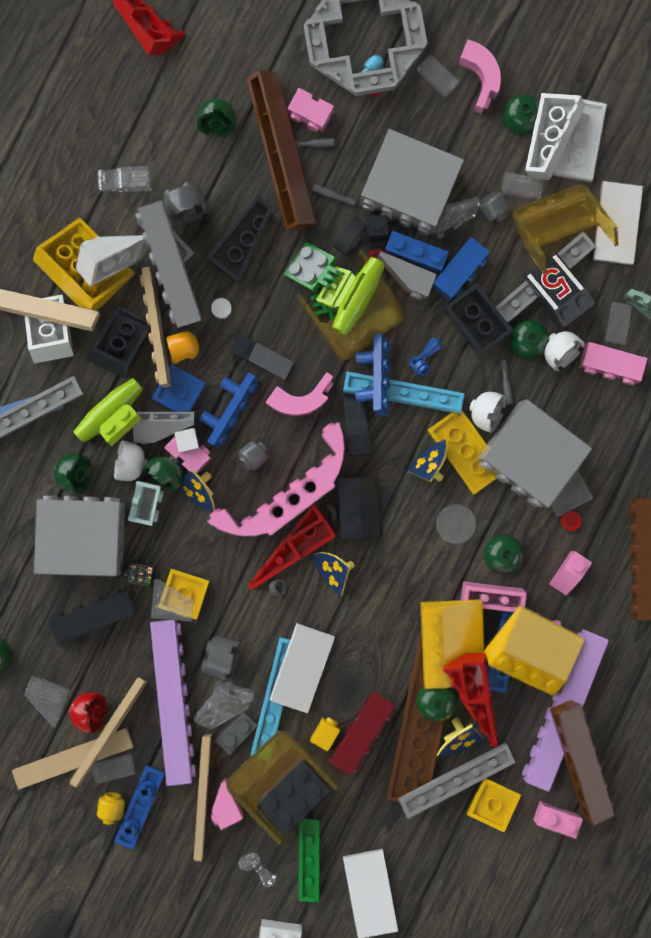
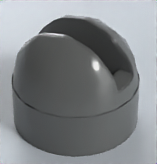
[269,579,286,596]

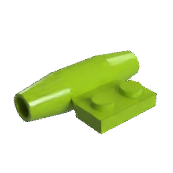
[316,257,385,336]
[73,378,144,446]

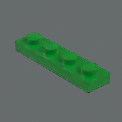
[299,817,320,902]

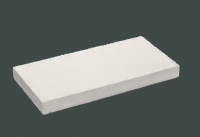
[553,100,607,182]
[593,181,643,265]
[269,623,335,713]
[343,849,398,938]

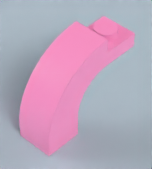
[459,39,501,114]
[266,372,334,416]

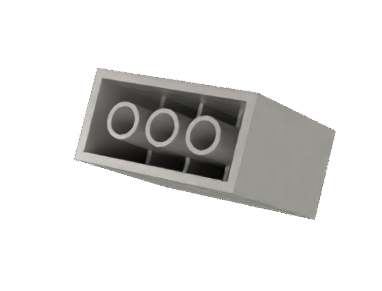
[360,129,464,236]
[477,400,592,508]
[34,496,125,576]

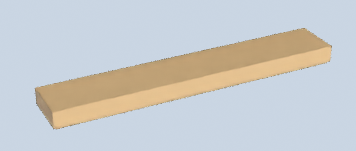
[0,289,100,331]
[70,678,148,787]
[12,728,134,790]
[194,734,212,861]

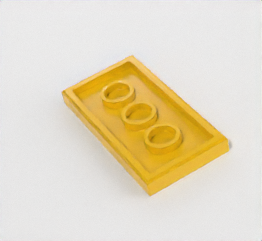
[427,411,496,495]

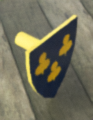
[407,439,447,482]
[178,470,215,513]
[313,552,355,597]
[437,718,484,756]

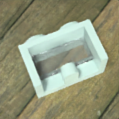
[128,481,164,526]

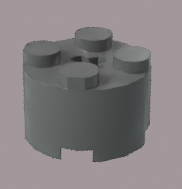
[163,182,208,225]
[202,636,241,681]

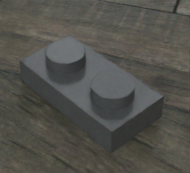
[215,711,258,755]

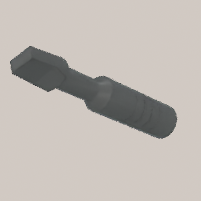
[295,138,335,148]
[312,184,356,206]
[501,360,513,405]

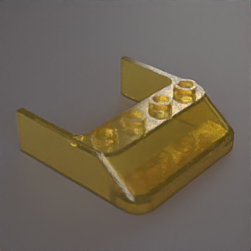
[513,185,619,275]
[296,250,403,360]
[226,731,338,845]

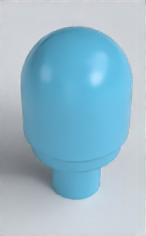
[362,55,384,72]

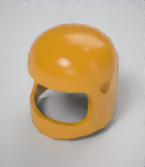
[166,331,199,365]

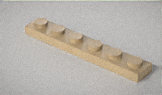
[140,267,172,388]

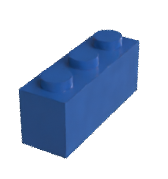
[385,231,448,275]
[432,237,489,301]

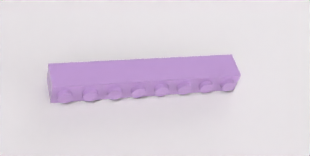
[150,619,196,786]
[522,629,609,792]

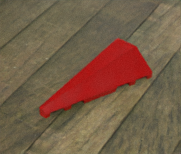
[111,0,185,55]
[248,503,338,590]
[443,652,499,747]

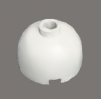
[544,331,584,371]
[470,392,506,433]
[114,441,148,481]

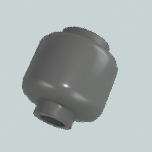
[480,191,509,222]
[238,441,268,471]

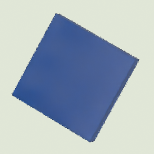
[152,364,206,412]

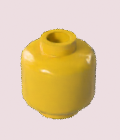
[97,792,125,825]

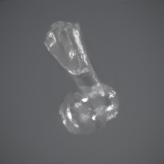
[213,679,254,704]
[238,853,276,887]

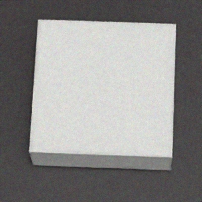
[175,428,199,453]

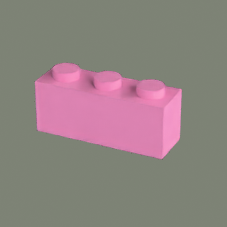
[579,342,647,385]
[461,582,526,612]

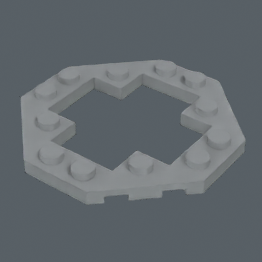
[304,0,427,96]

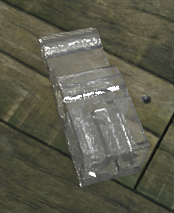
[97,166,151,192]

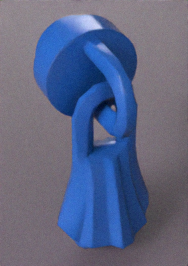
[409,338,442,376]

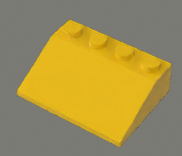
[33,218,135,311]
[421,600,484,689]
[484,606,585,696]

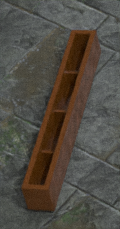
[247,70,316,231]

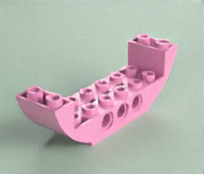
[208,422,344,536]

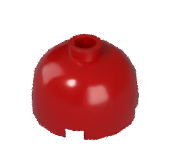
[69,692,107,734]

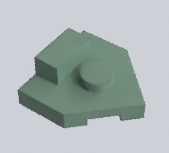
[623,289,651,320]

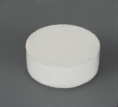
[211,298,232,319]

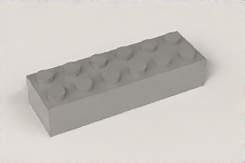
[135,201,201,328]

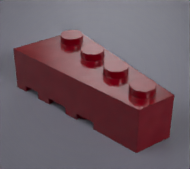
[325,692,395,776]

